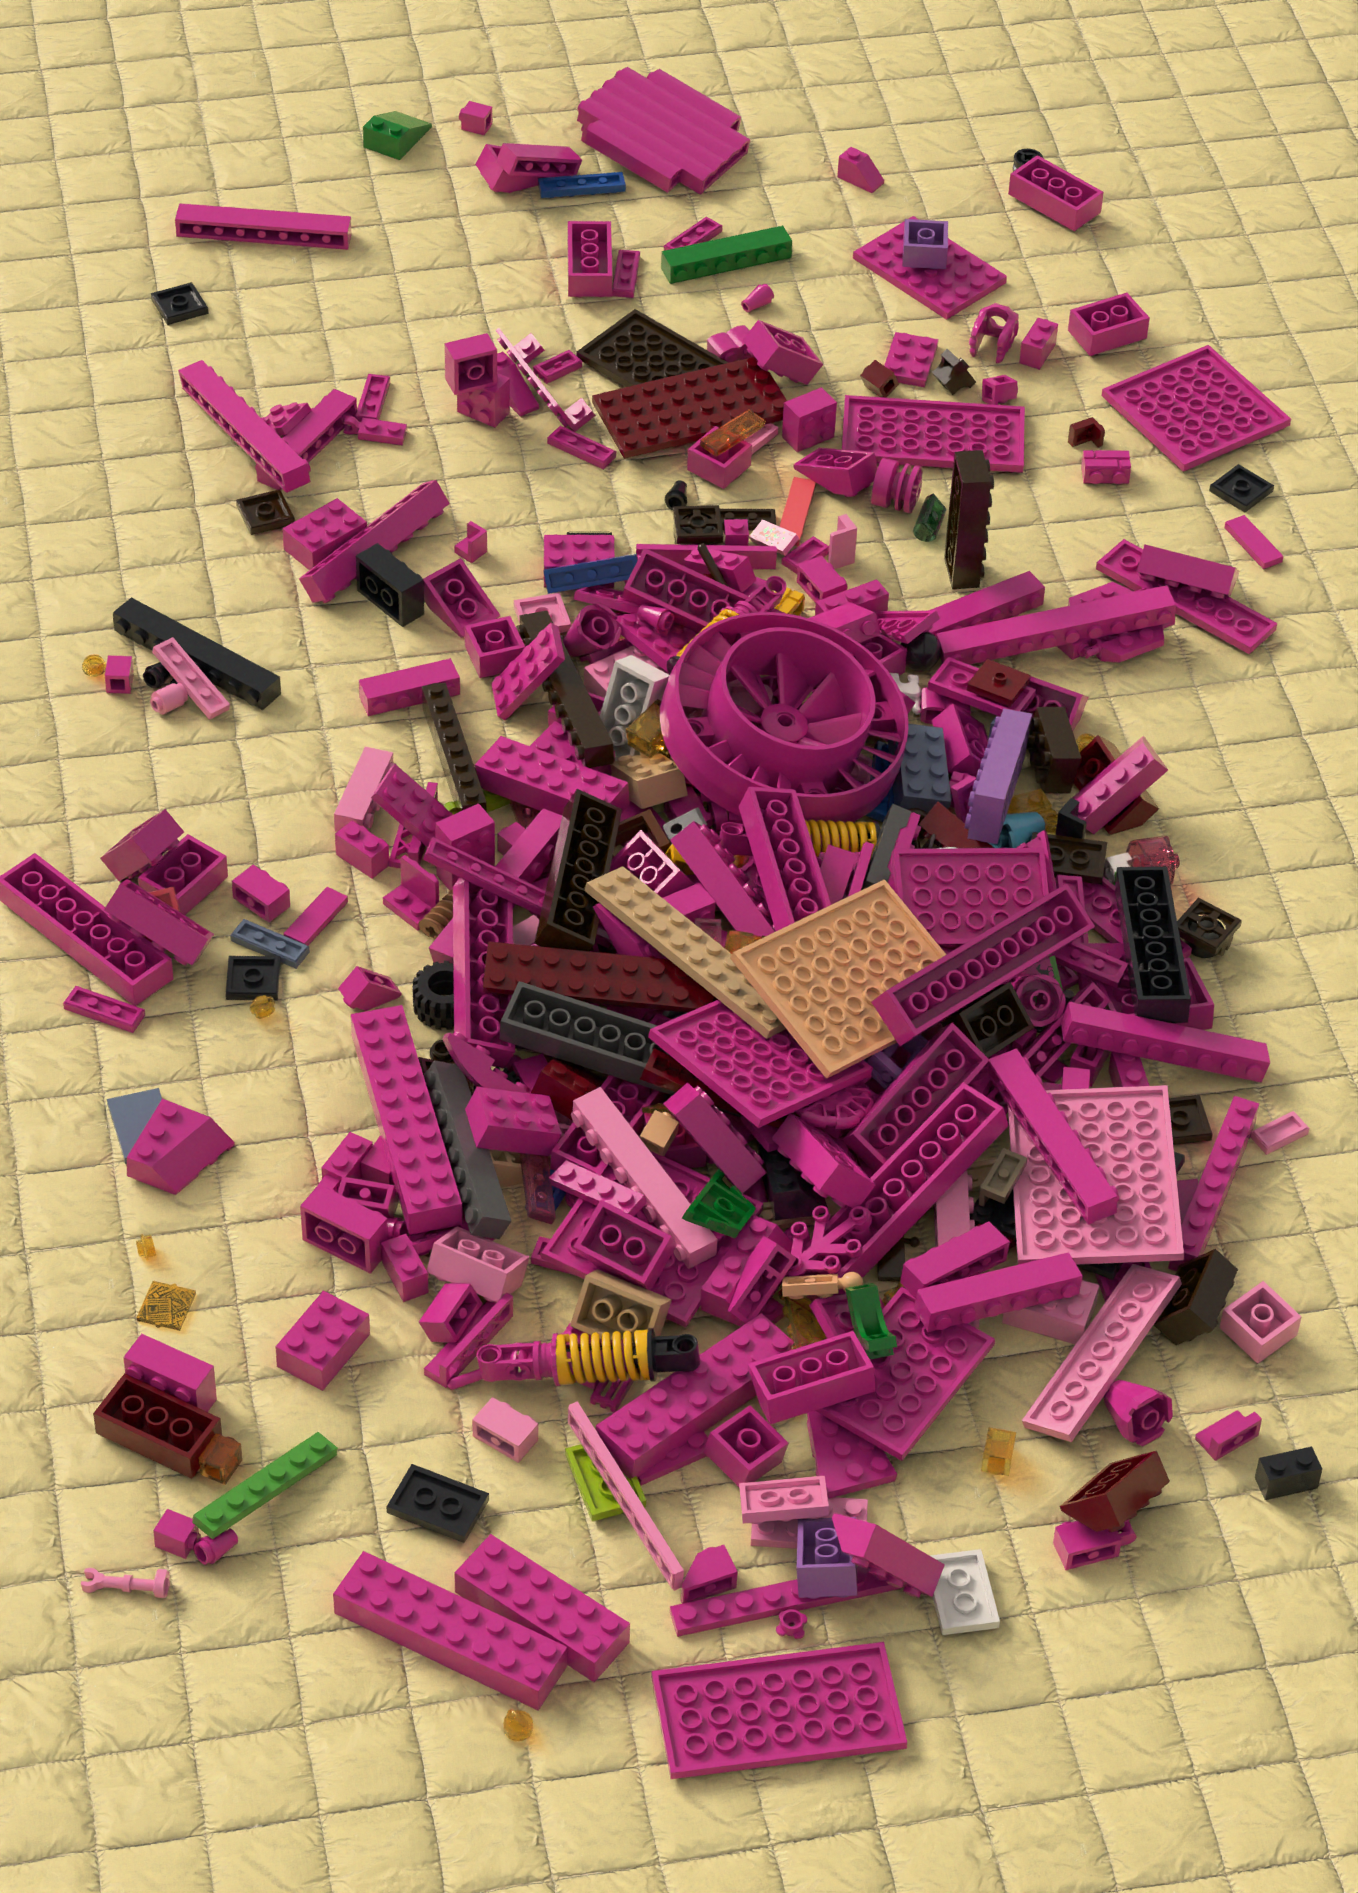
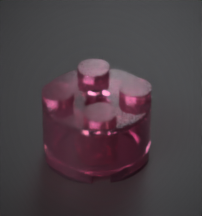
[1126,835,1180,885]

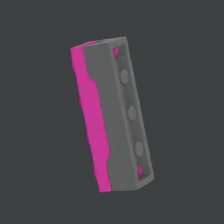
[861,804,921,891]

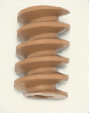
[419,889,453,939]

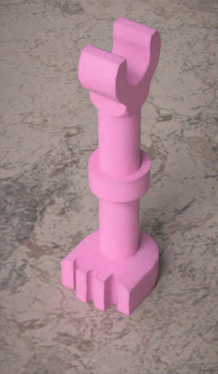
[81,1568,170,1598]

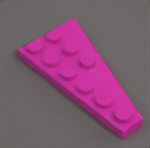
[807,1411,897,1499]

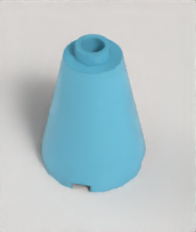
[989,812,1045,848]

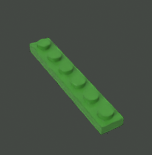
[192,1432,338,1539]

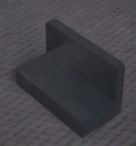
[1055,798,1087,839]

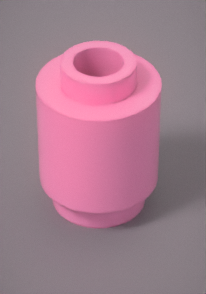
[150,683,188,715]

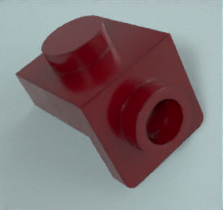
[1068,417,1105,448]

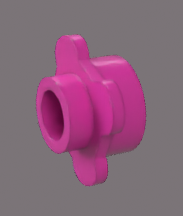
[776,1609,807,1639]

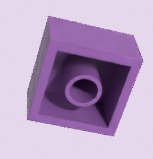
[902,219,948,269]

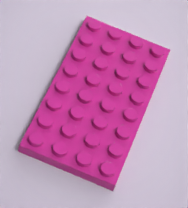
[842,395,1025,473]
[651,1642,907,1779]

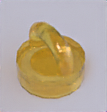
[503,1709,533,1741]

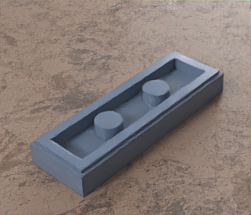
[230,919,310,969]

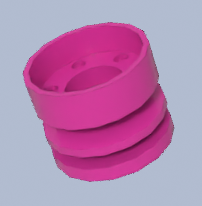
[871,458,923,514]

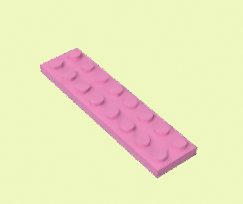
[1022,1264,1182,1442]

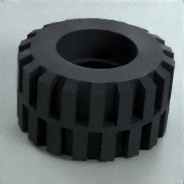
[412,961,454,1030]

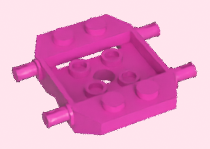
[1068,582,1175,663]

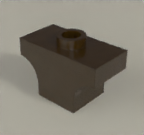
[932,349,976,395]

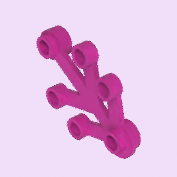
[785,1206,872,1277]

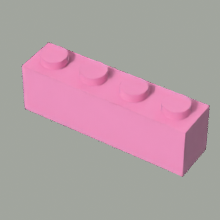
[334,747,397,832]

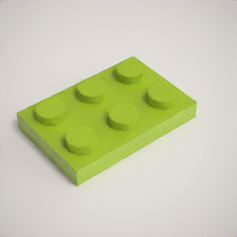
[565,1444,646,1522]

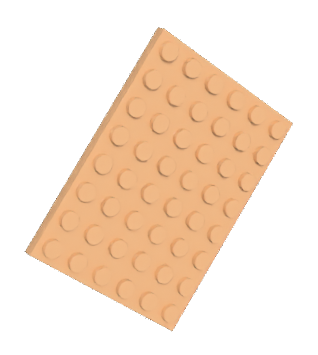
[730,879,946,1079]

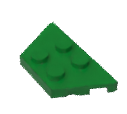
[682,1169,756,1238]

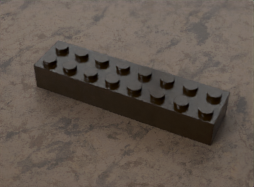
[534,789,622,951]

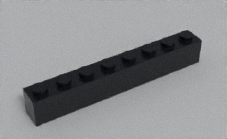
[113,597,281,710]

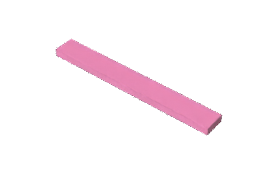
[568,1401,684,1591]

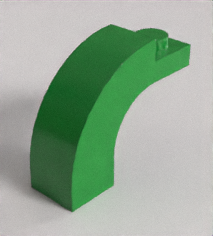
[845,1283,897,1359]

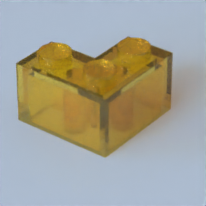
[626,699,671,759]

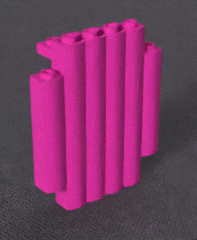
[577,67,750,195]

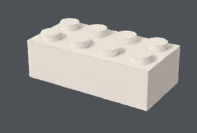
[600,655,670,761]

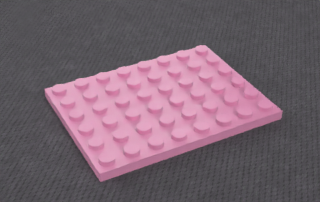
[1008,1085,1184,1265]

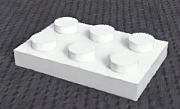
[930,1549,1000,1635]

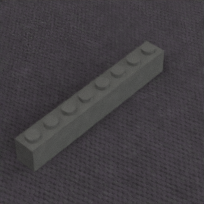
[424,1061,511,1239]

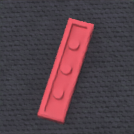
[779,477,816,546]

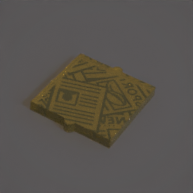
[136,1281,196,1331]

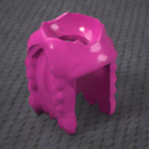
[969,303,1019,363]

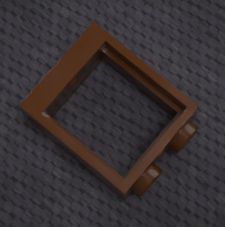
[612,809,671,858]

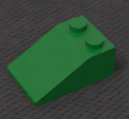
[363,111,432,160]

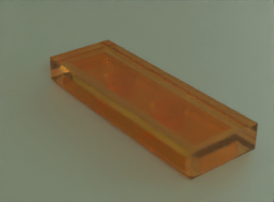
[700,409,765,457]

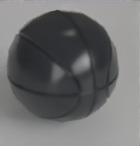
[900,631,941,671]

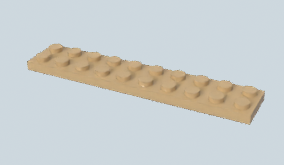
[584,866,786,1039]

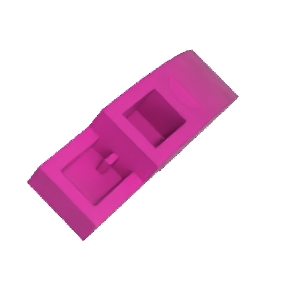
[442,1032,531,1093]

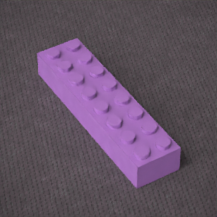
[965,708,1032,844]

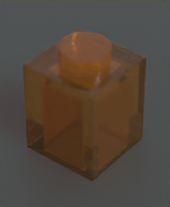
[199,1433,242,1485]

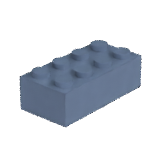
[888,723,951,814]

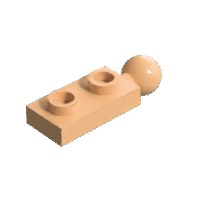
[782,1272,863,1299]

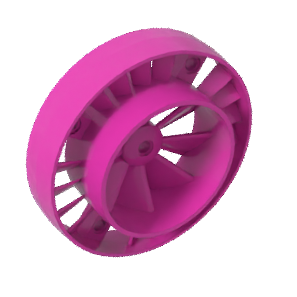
[660,612,908,823]

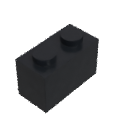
[1255,1446,1322,1500]

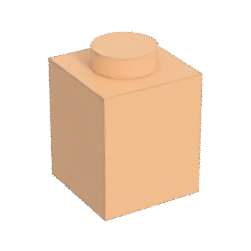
[640,1110,679,1156]

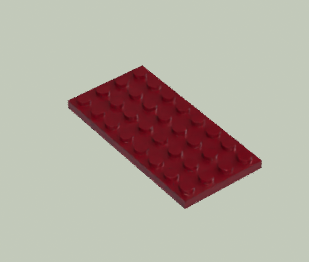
[592,357,787,459]

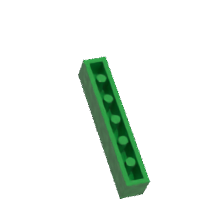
[661,225,792,284]

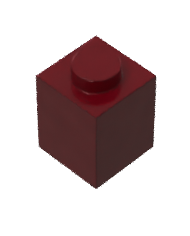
[860,360,899,398]

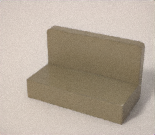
[979,1148,1028,1207]

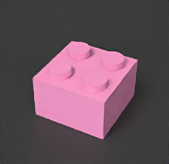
[1219,1281,1302,1364]

